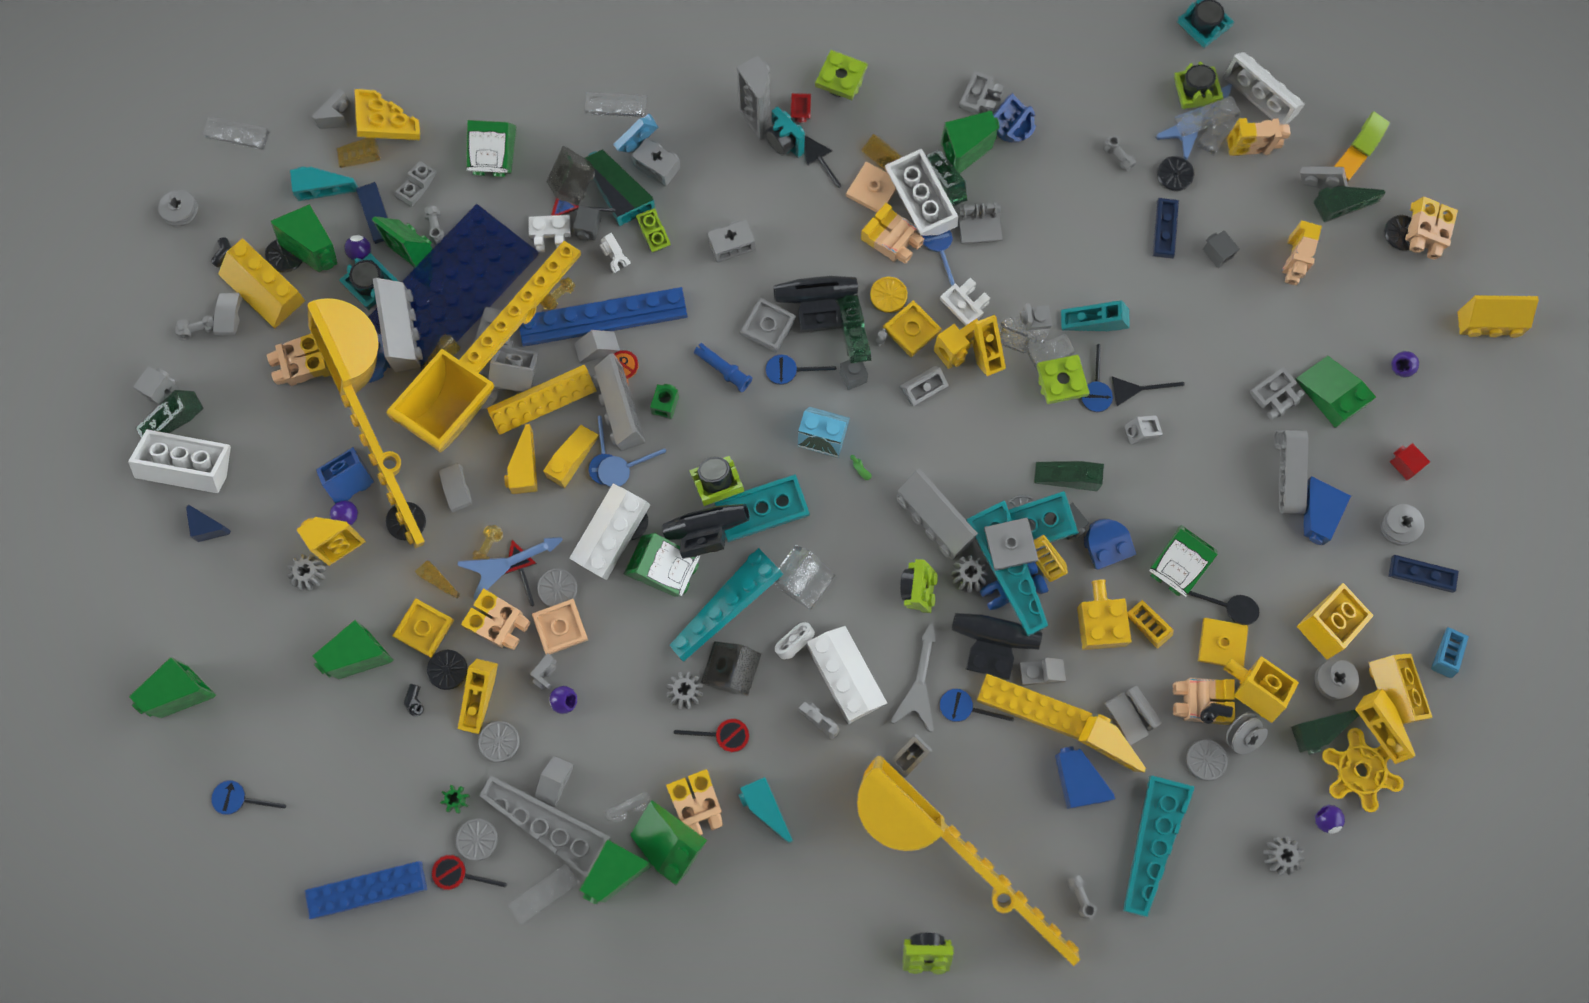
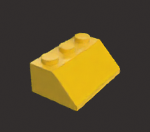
[1457,295,1539,338]
[296,517,366,566]
[1368,653,1433,725]

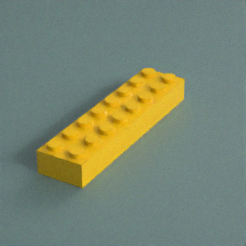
[487,364,597,435]
[976,674,1093,740]

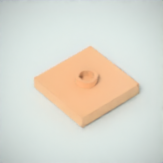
[846,162,897,213]
[532,599,588,655]

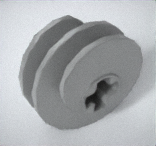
[158,189,199,226]
[1381,504,1424,545]
[1314,660,1359,700]
[1226,713,1268,755]

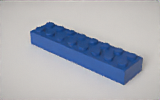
[305,861,427,919]

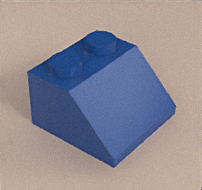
[316,447,374,504]

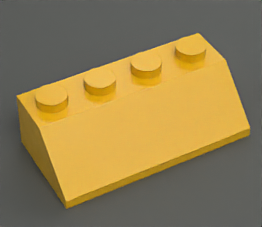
[218,238,305,329]

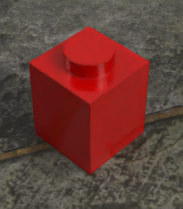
[1389,443,1430,480]

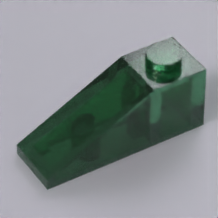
[925,150,968,206]
[1313,186,1386,223]
[136,390,204,438]
[1034,461,1104,491]
[1291,709,1359,755]

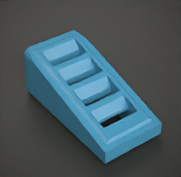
[1431,627,1469,678]

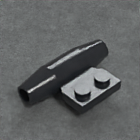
[773,276,858,333]
[662,504,750,559]
[952,613,1042,680]

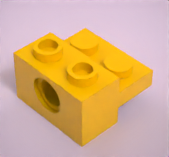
[934,318,978,369]

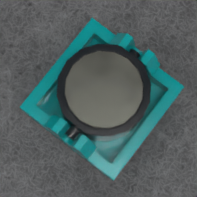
[1177,0,1234,48]
[765,106,805,158]
[339,253,399,311]

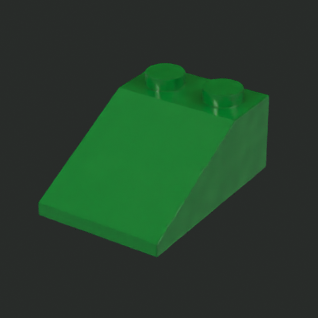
[372,216,434,270]
[1295,356,1376,428]
[630,800,708,885]

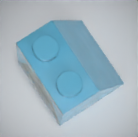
[798,407,850,458]

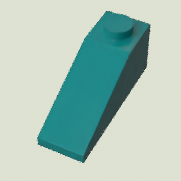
[290,166,358,201]
[1061,300,1130,331]
[738,777,793,843]

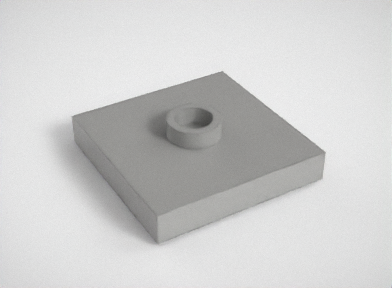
[740,298,796,353]
[984,518,1038,571]

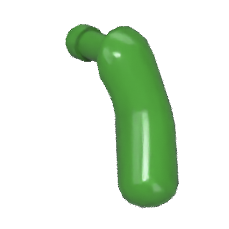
[850,455,872,480]

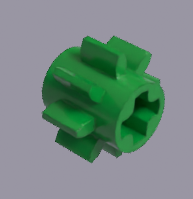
[440,785,470,814]

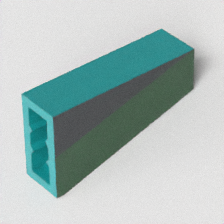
[584,149,656,226]

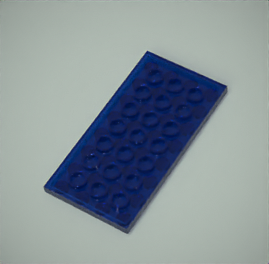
[368,203,539,370]

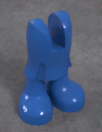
[979,562,1049,610]

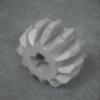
[287,554,326,591]
[951,555,989,593]
[666,672,704,709]
[1263,836,1305,876]

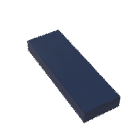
[356,182,388,244]
[1153,198,1179,259]
[1388,555,1459,593]

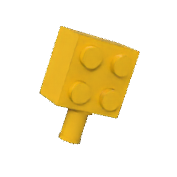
[1077,579,1131,650]
[1223,656,1299,723]

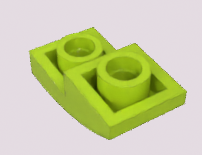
[1352,111,1390,156]
[636,208,671,253]

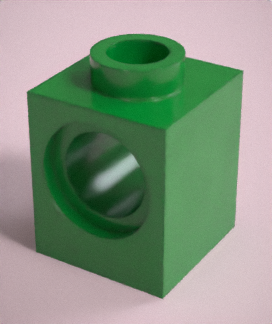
[650,384,679,419]

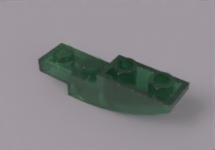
[838,295,871,363]

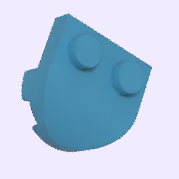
[614,114,659,153]

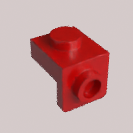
[790,93,811,123]

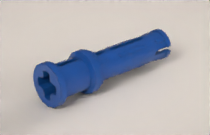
[694,343,752,392]

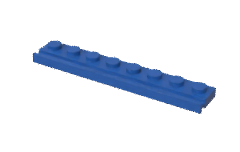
[519,287,688,347]

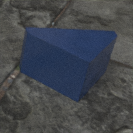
[186,504,231,542]

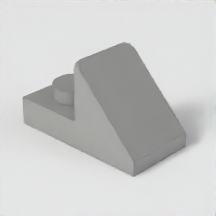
[311,88,350,129]
[1019,658,1066,686]

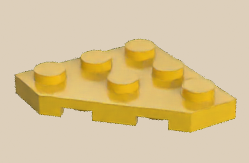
[354,89,420,140]

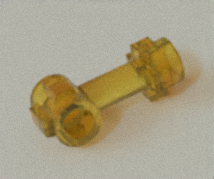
[540,277,576,311]
[472,525,503,560]

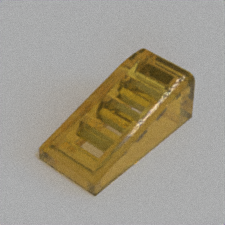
[337,138,381,168]
[420,334,461,371]
[415,561,460,599]

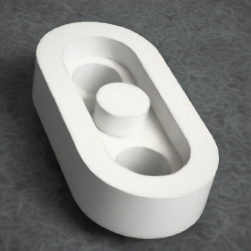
[775,622,815,659]

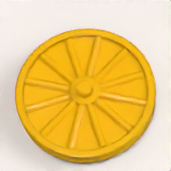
[870,277,908,313]

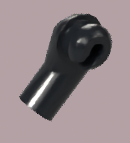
[211,237,231,267]
[404,684,424,717]
[1200,703,1233,724]

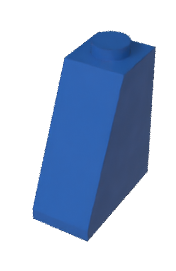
[1303,476,1351,545]
[1055,746,1115,809]

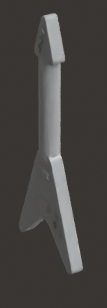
[891,624,936,732]

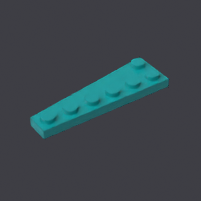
[966,500,1048,636]
[670,548,784,662]
[1123,775,1195,917]

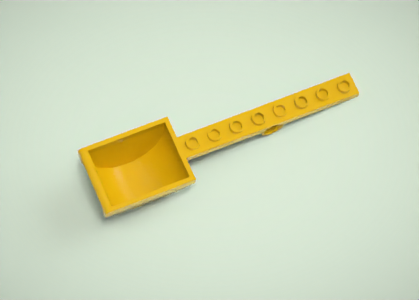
[387,241,581,453]
[308,298,425,549]
[857,756,1080,966]

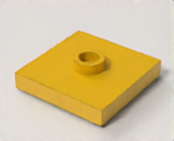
[883,300,942,357]
[392,598,454,658]
[1198,618,1248,667]

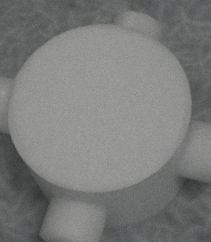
[875,328,888,347]

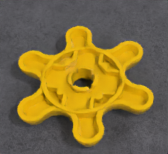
[1322,728,1404,813]

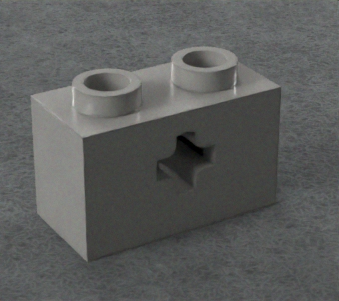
[632,138,680,186]
[708,220,755,263]
[133,366,182,411]

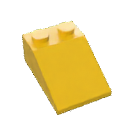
[1296,583,1374,660]

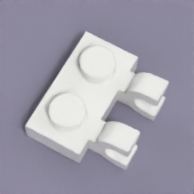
[529,215,571,252]
[600,233,631,274]
[940,278,990,326]

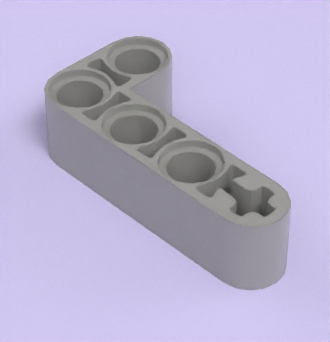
[1274,430,1308,514]

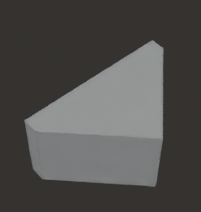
[574,330,620,364]
[890,734,932,778]
[535,756,574,807]

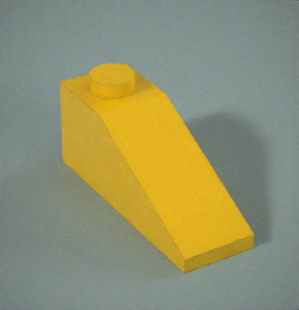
[973,315,1006,376]
[504,424,538,494]
[543,425,599,488]
[458,659,498,734]
[1355,689,1415,764]
[1078,714,1146,772]

